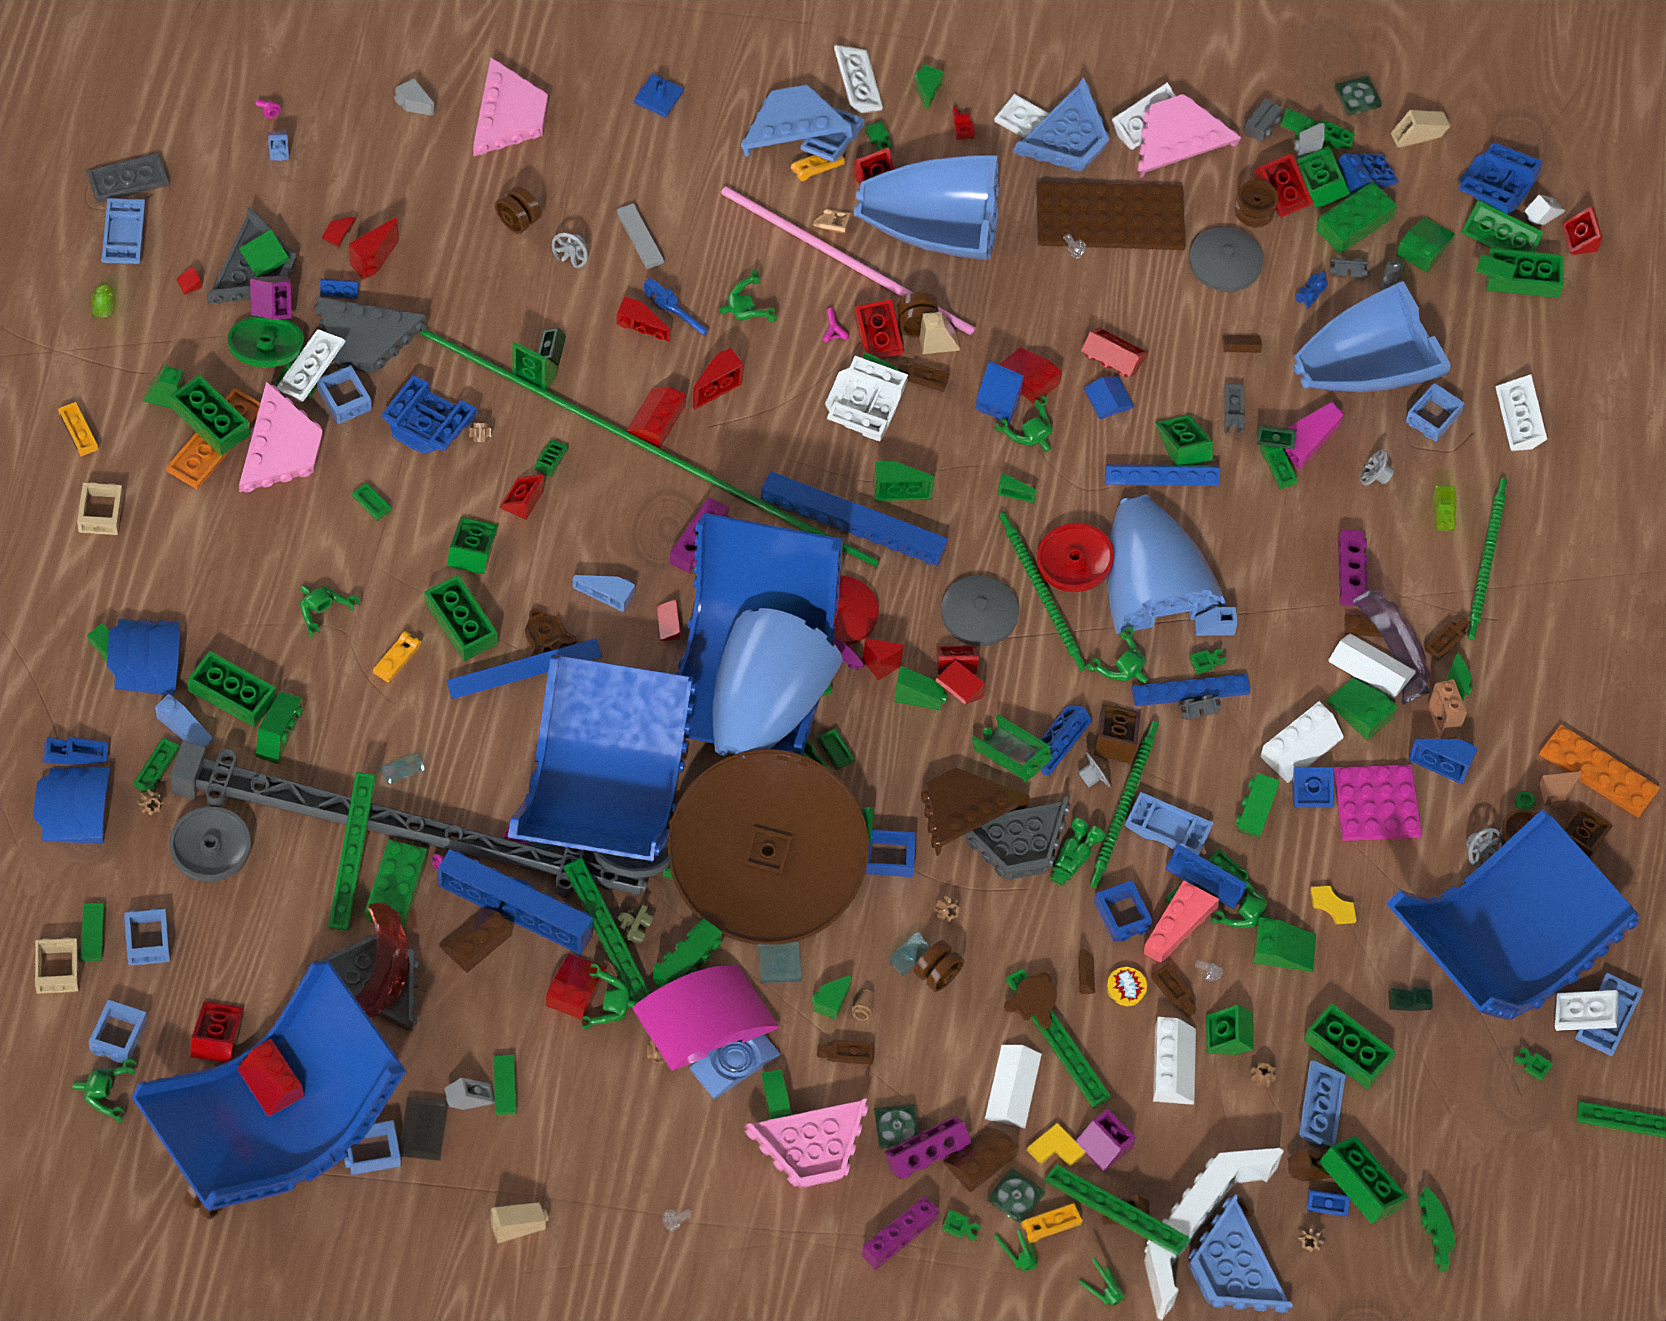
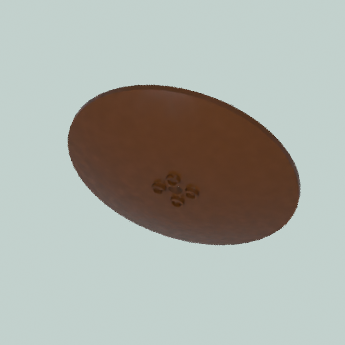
[668,749,869,946]

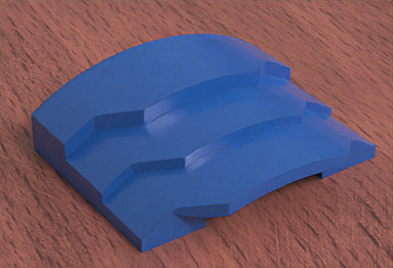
[1459,142,1542,214]
[381,375,477,454]
[107,619,179,696]
[33,766,111,844]

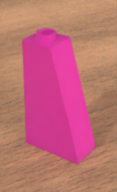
[1283,402,1343,470]

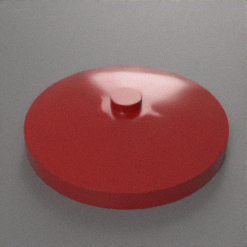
[1037,523,1114,592]
[833,575,879,645]

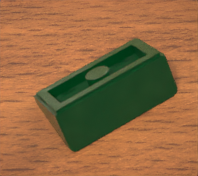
[538,328,566,366]
[1256,425,1297,449]

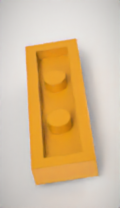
[58,402,99,457]

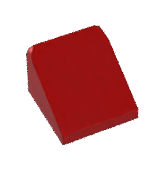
[176,267,202,295]

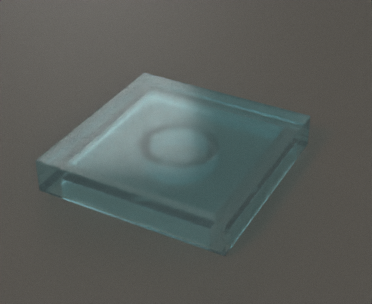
[758,942,802,983]

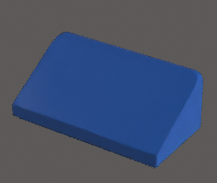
[1306,1189,1350,1217]

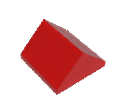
[853,147,895,187]
[1562,206,1603,255]
[500,474,544,520]
[862,638,904,681]
[936,646,979,674]
[936,660,985,705]

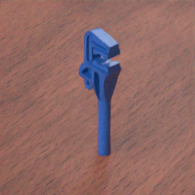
[643,278,708,336]

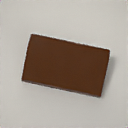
[1222,335,1262,353]
[1078,948,1095,994]

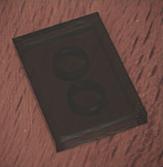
[399,1097,448,1161]

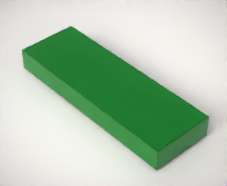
[133,738,180,792]
[81,903,104,961]
[493,1055,516,1115]

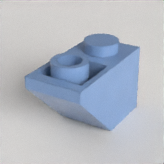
[268,131,289,161]
[1194,607,1237,636]

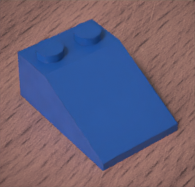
[975,361,1024,423]
[1408,739,1478,784]

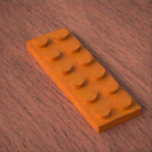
[166,388,261,490]
[1539,724,1660,819]

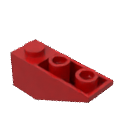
[616,297,670,342]

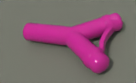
[823,308,849,342]

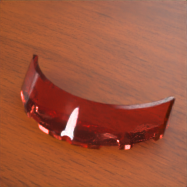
[355,902,410,1018]

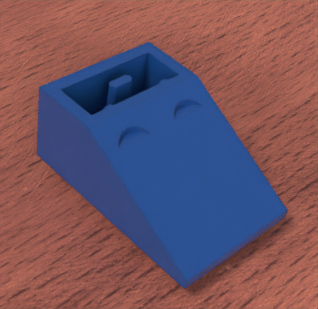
[1337,154,1399,196]

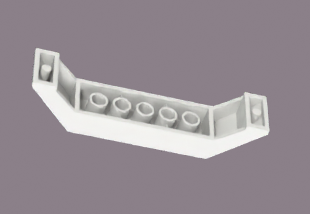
[1144,1148,1284,1320]

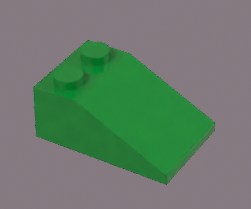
[1295,146,1350,209]
[1396,217,1456,273]
[512,342,557,390]
[1155,414,1213,465]
[873,460,934,501]
[446,516,499,574]
[1326,678,1398,740]
[1253,917,1316,972]

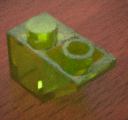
[91,285,114,317]
[1432,486,1457,531]

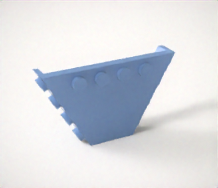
[1012,78,1109,171]
[741,85,853,157]
[1188,1194,1293,1313]

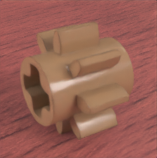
[469,422,492,442]
[137,789,164,816]
[934,895,961,922]
[646,1041,666,1064]
[1251,1061,1276,1087]
[1298,1225,1326,1252]

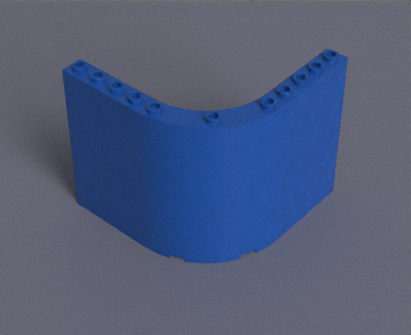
[675,513,843,755]
[508,654,697,861]
[1386,809,1641,1020]
[132,960,407,1211]

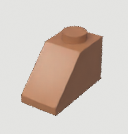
[1539,771,1582,806]

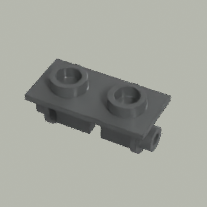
[1329,257,1369,278]
[1178,695,1221,720]

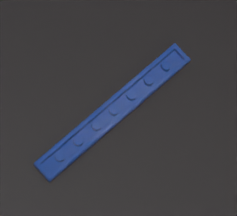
[446,638,602,699]

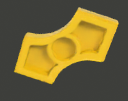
[1310,886,1356,924]

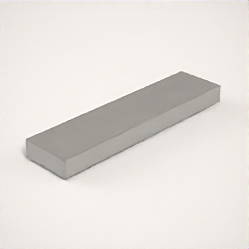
[616,204,664,269]

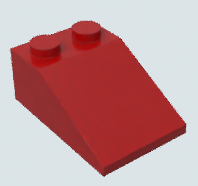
[1253,153,1314,218]
[349,217,399,280]
[853,299,904,359]
[999,347,1062,405]
[692,348,743,410]
[546,953,607,1020]
[190,1001,244,1063]

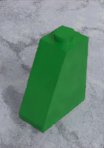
[143,366,185,409]
[894,666,948,711]

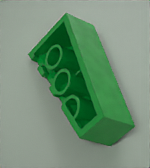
[653,918,723,988]

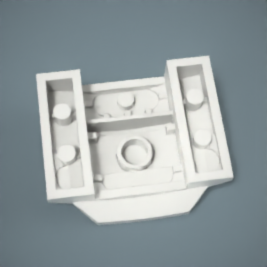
[825,356,908,442]

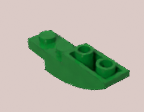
[1280,108,1356,149]
[1418,1187,1456,1272]

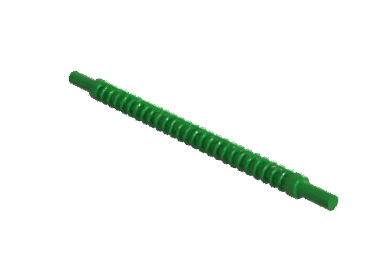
[1467,478,1507,640]
[999,512,1087,671]
[1090,721,1159,888]

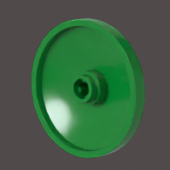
[227,316,304,367]

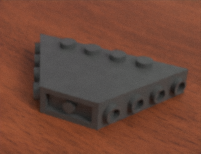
[207,206,296,304]
[314,297,427,374]
[963,796,1071,881]
[307,933,418,1032]

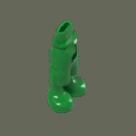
[1050,818,1106,886]

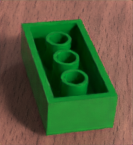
[1316,181,1397,254]
[1486,248,1564,298]
[170,374,251,456]
[424,575,498,662]
[187,651,277,728]
[366,840,428,930]
[1304,1003,1396,1090]
[1319,1135,1409,1224]

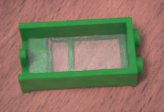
[972,714,1053,783]

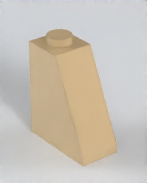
[1391,110,1450,147]
[920,312,960,354]
[491,1202,548,1243]

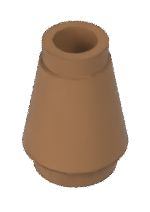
[852,990,874,1021]

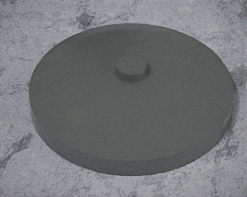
[1189,227,1263,292]
[941,576,1019,646]
[169,807,251,882]
[593,841,674,878]

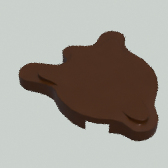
[525,609,577,656]
[1004,972,1057,1029]

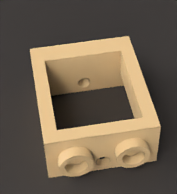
[77,482,123,535]
[35,937,78,994]

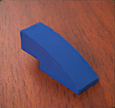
[43,737,108,765]

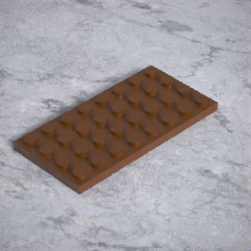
[1036,181,1186,250]

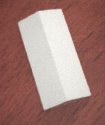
[834,45,883,113]
[1112,83,1176,150]
[277,329,346,402]
[1496,375,1547,451]
[1329,633,1415,699]
[985,1045,1042,1128]

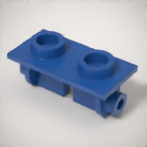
[1296,271,1328,309]
[320,278,359,299]

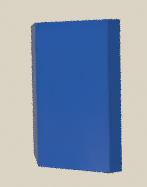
[1084,377,1134,419]
[1292,767,1334,807]

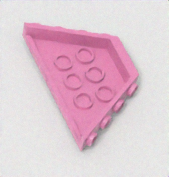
[473,58,548,156]
[1137,94,1241,178]
[239,382,323,492]
[744,1099,869,1188]

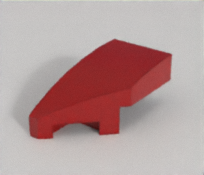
[952,107,975,140]
[322,217,356,247]

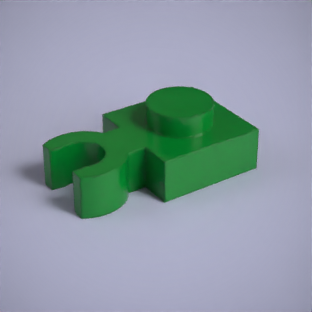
[865,121,891,151]
[1189,649,1226,675]
[1514,1047,1553,1082]
[942,1210,981,1241]

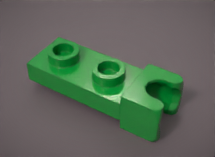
[1260,445,1298,490]

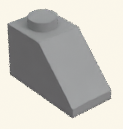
[394,78,434,115]
[1294,123,1324,158]
[445,1077,495,1110]

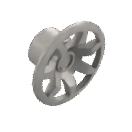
[551,233,588,268]
[1360,449,1394,486]
[1078,752,1111,788]
[1466,828,1503,868]

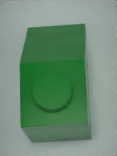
[914,64,944,109]
[1446,654,1473,701]
[812,976,852,1020]

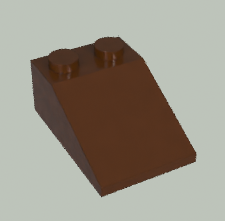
[1094,704,1141,763]
[1562,804,1613,858]

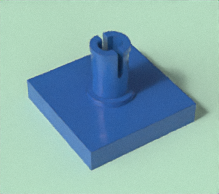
[634,73,684,118]

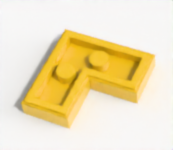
[1027,1123,1085,1167]

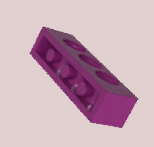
[670,497,730,573]
[1338,529,1368,606]
[884,1116,971,1179]
[861,1196,939,1270]

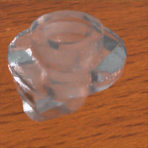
[1064,233,1086,258]
[1195,960,1223,982]
[663,1209,692,1231]

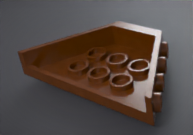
[921,768,1030,856]

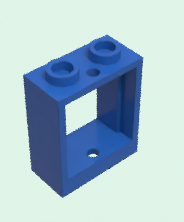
[865,830,916,877]
[1094,880,1152,942]

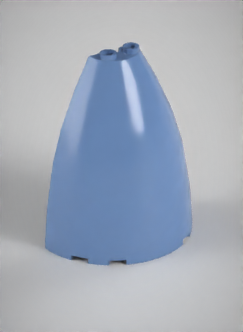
[854,156,999,260]
[1293,281,1450,392]
[1106,495,1227,634]
[712,608,843,758]

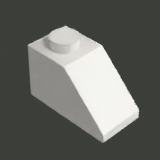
[1525,195,1565,225]

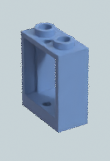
[317,366,372,425]
[1406,383,1465,442]
[124,908,170,966]
[89,1000,148,1063]
[344,1120,401,1175]

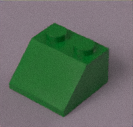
[1206,1005,1254,1055]

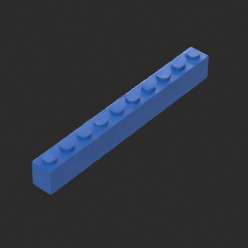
[761,471,948,566]

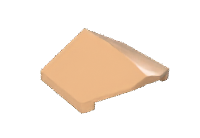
[813,209,851,234]

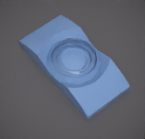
[800,107,865,162]
[102,198,145,264]
[1125,792,1213,855]
[1575,973,1644,1056]
[690,1034,780,1100]

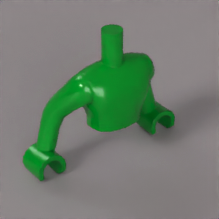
[718,270,777,322]
[995,396,1053,453]
[300,585,360,638]
[1087,626,1149,685]
[1211,869,1272,928]
[581,964,640,1030]
[73,1059,137,1123]

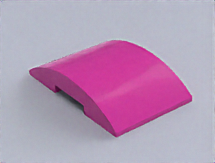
[632,965,779,1071]

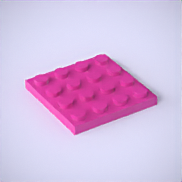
[1333,765,1422,841]

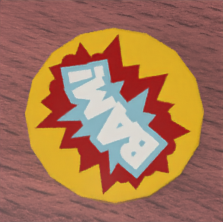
[1106,967,1147,1006]

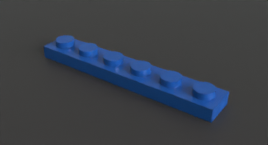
[1105,464,1220,486]
[1131,674,1250,707]

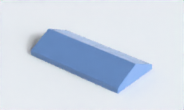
[1299,1060,1346,1149]

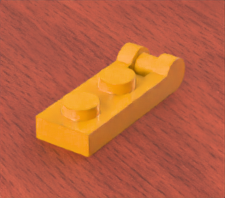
[791,155,845,181]
[373,631,422,683]
[1021,1203,1082,1243]

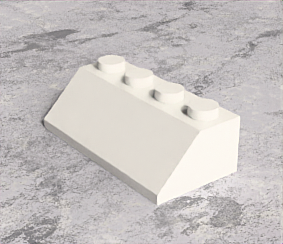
[1260,702,1344,783]
[1153,1017,1196,1104]

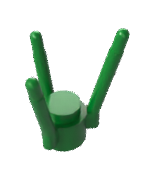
[994,1229,1038,1272]
[1079,1257,1125,1307]

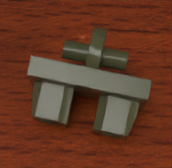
[618,905,654,944]

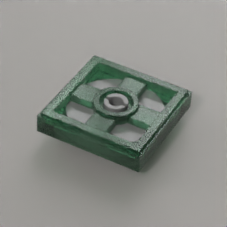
[1334,76,1382,116]
[873,1104,919,1149]
[987,1168,1045,1225]

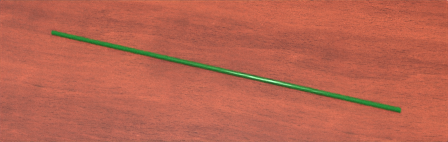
[418,329,880,567]

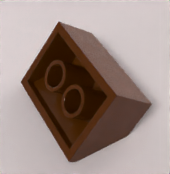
[439,908,512,973]
[943,1126,1019,1193]

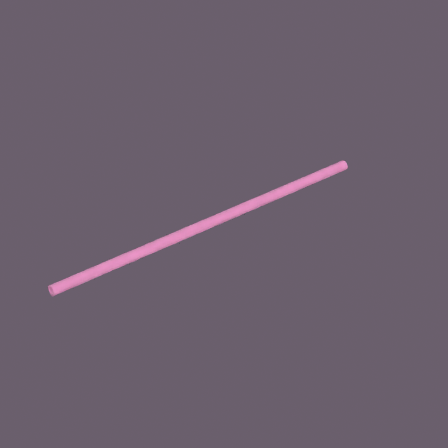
[721,186,975,336]

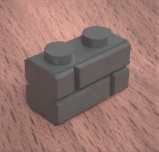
[1244,98,1283,142]

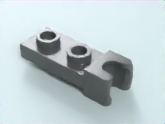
[1224,384,1245,434]

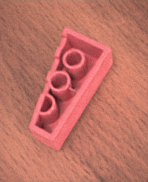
[1144,881,1219,963]

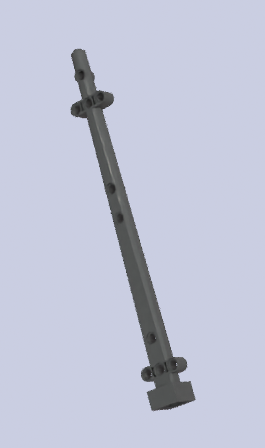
[170,741,648,897]

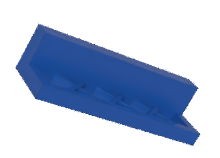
[1024,705,1093,776]
[1166,844,1247,909]

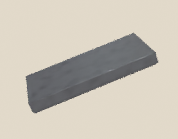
[87,153,169,204]

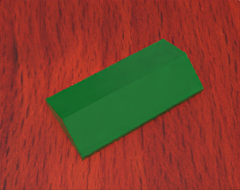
[1461,200,1544,252]

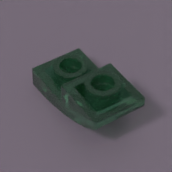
[1388,987,1433,1011]

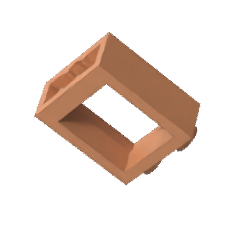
[1428,679,1467,739]

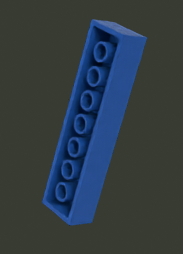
[438,849,593,955]

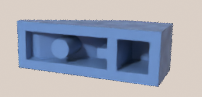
[573,575,635,612]
[155,694,214,747]

